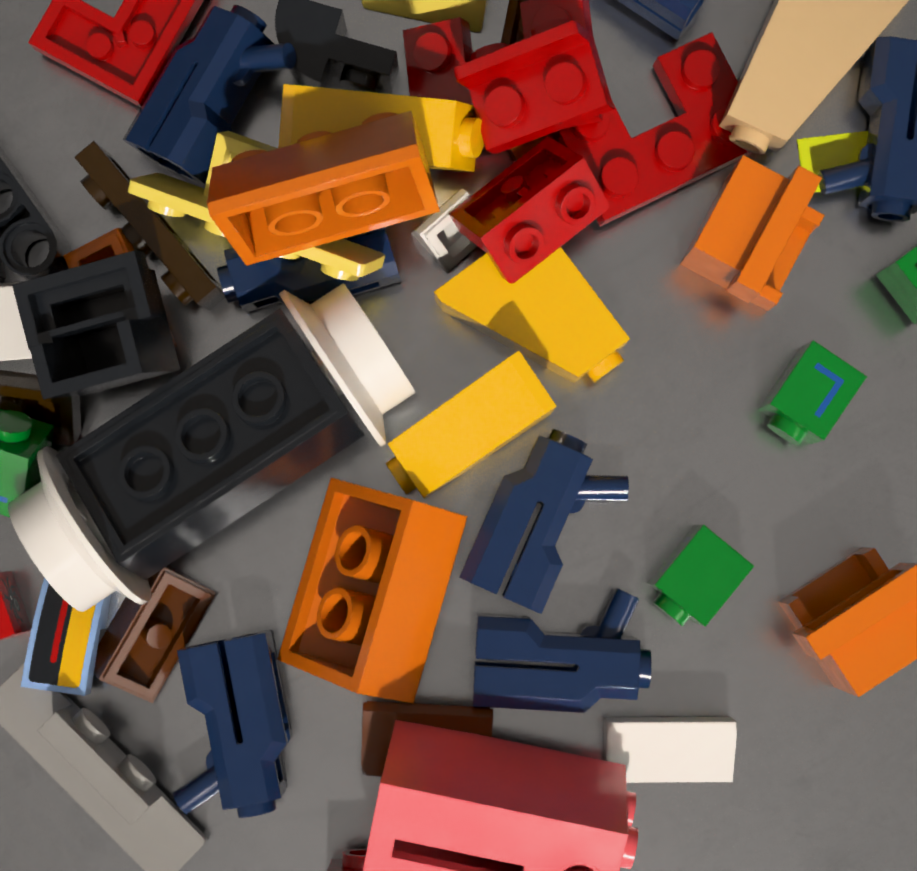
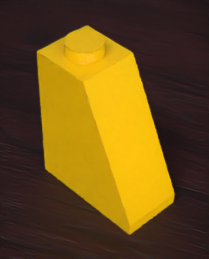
[278,84,484,172]
[434,247,630,383]
[385,351,556,499]

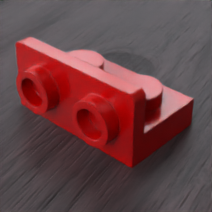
[453,19,614,154]
[448,137,609,284]

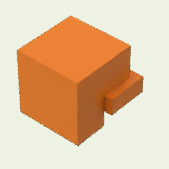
[680,155,825,311]
[779,547,917,697]

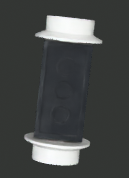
[8,283,416,612]

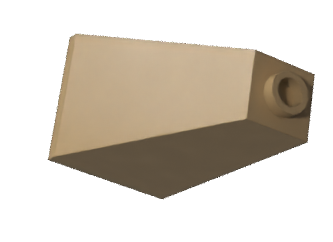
[719,0,909,154]

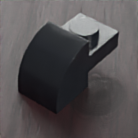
[275,0,399,93]

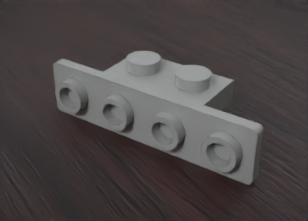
[0,663,207,871]

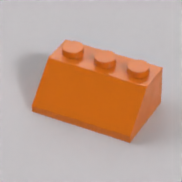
[207,111,440,266]
[277,477,468,704]

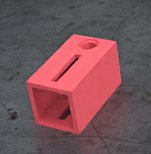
[363,720,638,871]

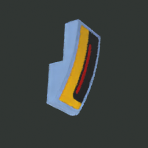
[21,577,111,696]

